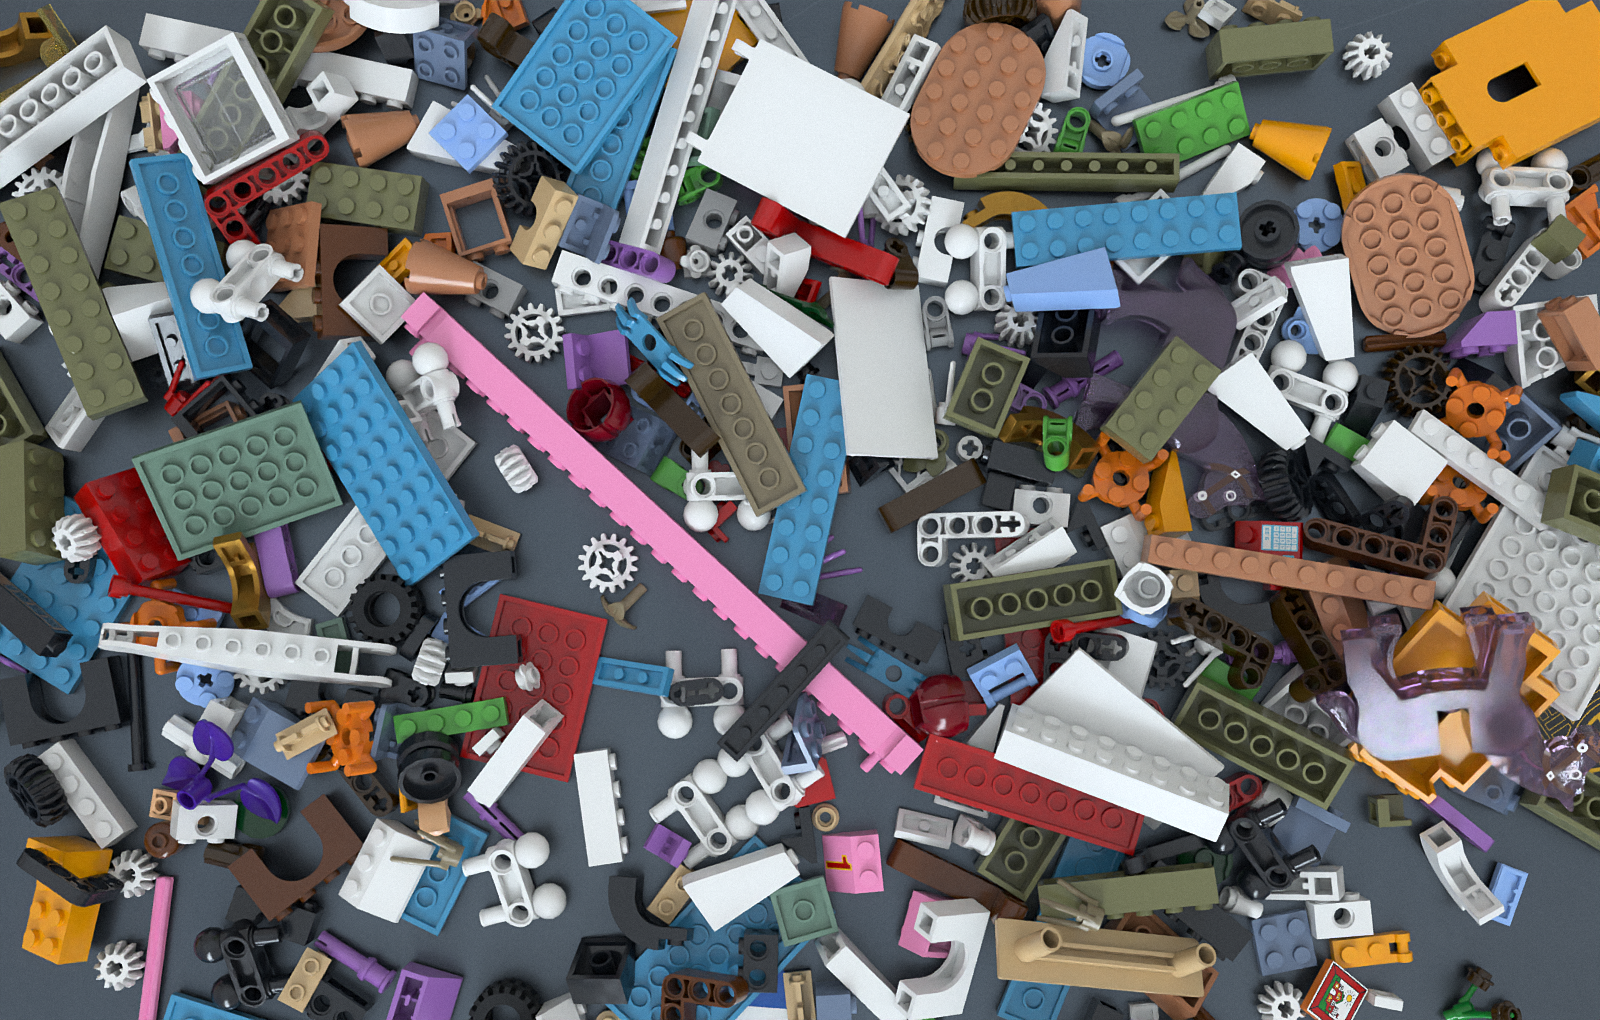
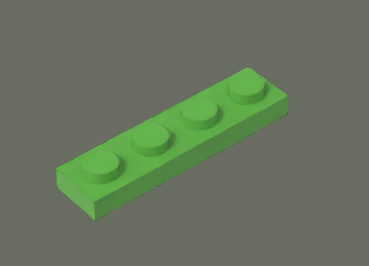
[393,697,510,744]

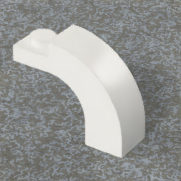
[343,0,439,34]
[1419,820,1505,926]

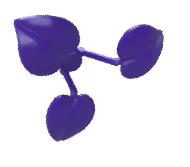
[162,719,282,824]

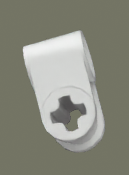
[951,814,996,856]

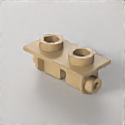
[1242,0,1303,25]
[139,93,165,153]
[469,514,521,552]
[273,708,338,760]
[647,864,695,924]
[277,947,332,1013]
[783,970,816,1020]

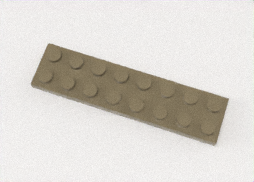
[656,292,808,517]

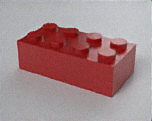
[73,467,191,587]

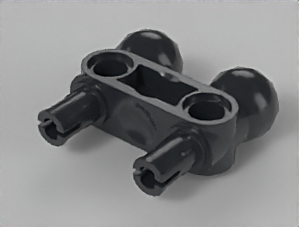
[1205,798,1321,902]
[194,920,292,1010]

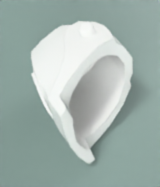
[1114,561,1174,615]

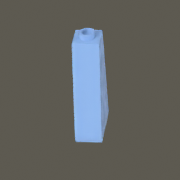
[1003,247,1120,312]

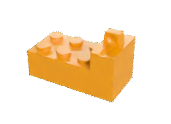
[22,835,113,965]

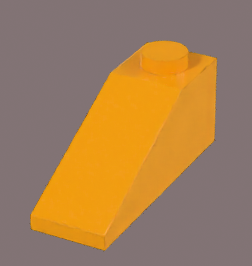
[1144,451,1193,538]

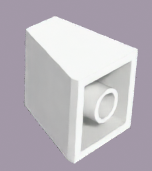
[102,282,173,362]
[1351,420,1449,509]

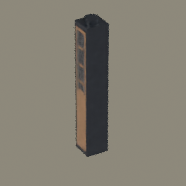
[0,572,73,658]

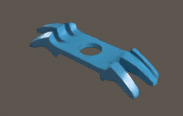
[615,297,694,387]
[845,636,928,699]

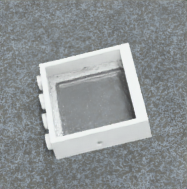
[146,32,300,184]

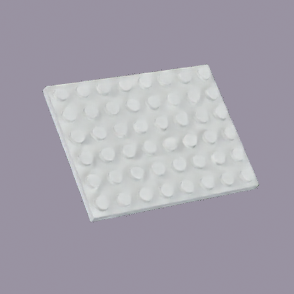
[1442,445,1600,721]

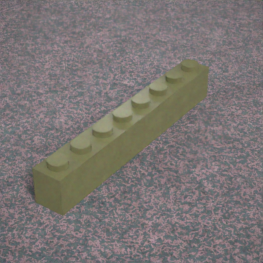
[953,152,1180,193]

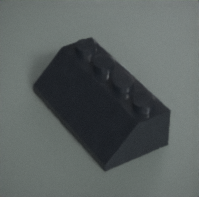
[1031,309,1103,378]

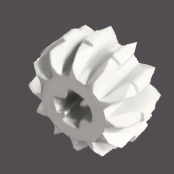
[1342,31,1393,81]
[707,252,754,298]
[994,303,1038,349]
[495,445,538,493]
[52,513,102,563]
[949,543,994,582]
[412,638,449,686]
[108,849,159,898]
[94,940,146,991]
[1257,981,1306,1020]

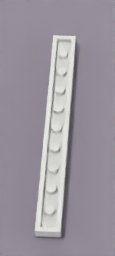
[735,0,911,224]

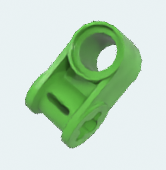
[1052,107,1091,152]
[677,165,723,206]
[1042,415,1073,471]
[650,456,704,500]

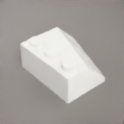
[1503,294,1599,389]

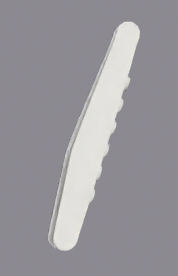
[49,88,139,335]
[98,623,397,688]

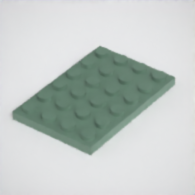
[132,400,343,561]

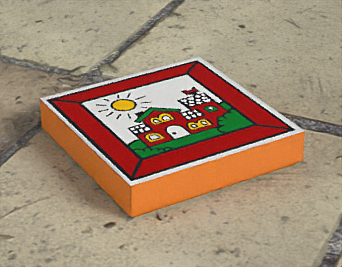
[1300,958,1368,1020]

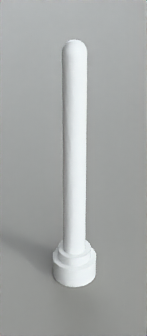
[1111,74,1237,127]
[1112,145,1231,203]

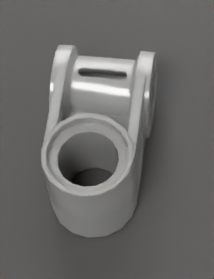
[921,296,954,351]

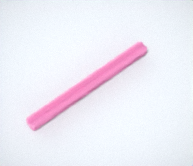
[138,876,174,1020]

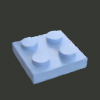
[429,94,509,174]

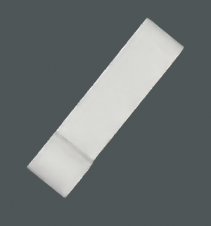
[1479,228,1582,313]
[1223,268,1288,367]
[917,511,1030,567]

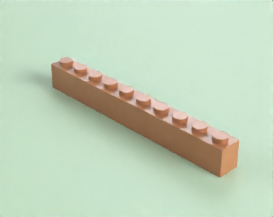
[1140,534,1436,610]

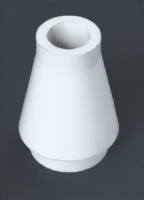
[1218,886,1263,919]

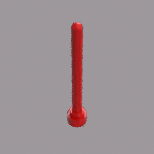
[108,574,232,614]
[1050,615,1137,643]

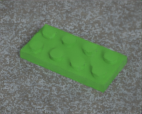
[1132,81,1251,162]

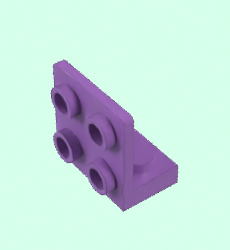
[562,330,631,390]

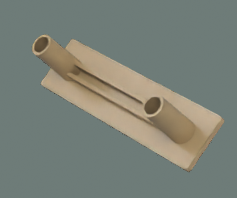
[861,0,945,99]
[995,918,1216,998]

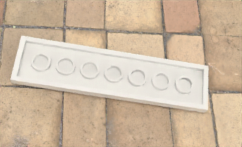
[295,410,477,617]

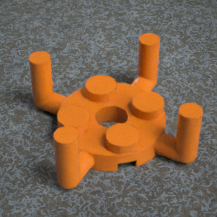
[1439,368,1523,459]
[1078,432,1169,522]
[1418,450,1511,524]
[118,578,217,675]
[305,700,377,777]

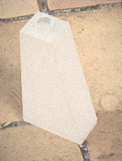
[406,101,524,174]
[1284,254,1355,363]
[721,278,835,378]
[1207,350,1310,451]
[467,699,564,808]
[682,843,800,932]
[814,927,907,1020]

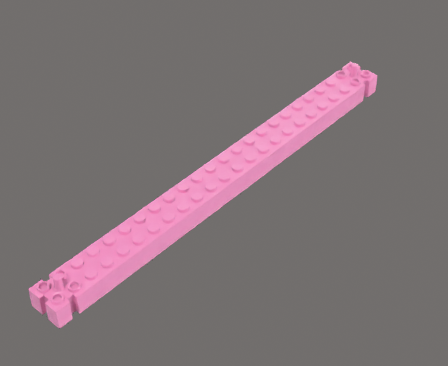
[401,292,923,775]

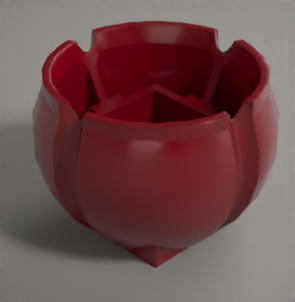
[566,377,634,442]
[909,674,969,738]

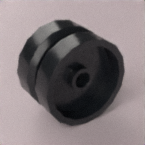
[1239,199,1300,269]
[396,731,462,804]

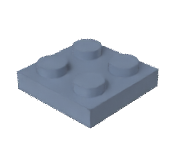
[1248,908,1317,976]

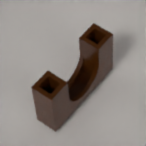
[312,224,391,341]
[227,794,363,922]

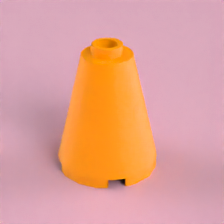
[1249,119,1332,181]

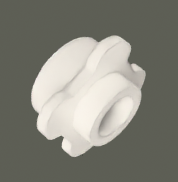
[680,245,711,278]
[515,662,540,691]

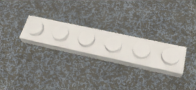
[1407,409,1548,531]

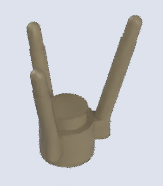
[390,819,465,871]
[1036,878,1105,932]

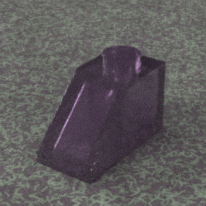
[780,593,847,627]

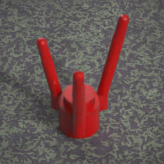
[163,360,227,416]

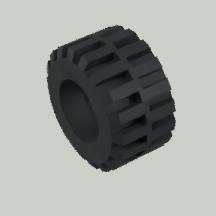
[348,574,426,644]
[469,979,543,1020]

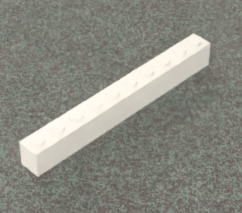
[619,0,738,255]
[139,13,419,111]

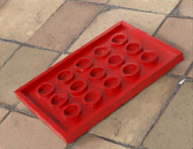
[460,594,609,783]

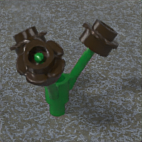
[1443,965,1522,1020]

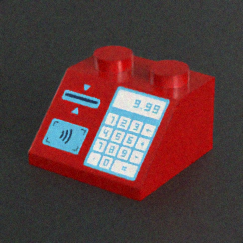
[1235,521,1303,559]

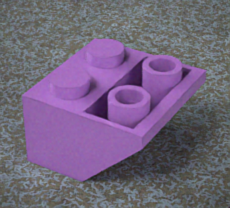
[1439,310,1518,359]
[386,961,463,1020]

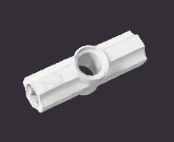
[161,714,246,779]

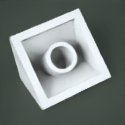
[44,386,106,452]

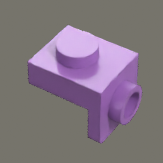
[644,824,692,868]

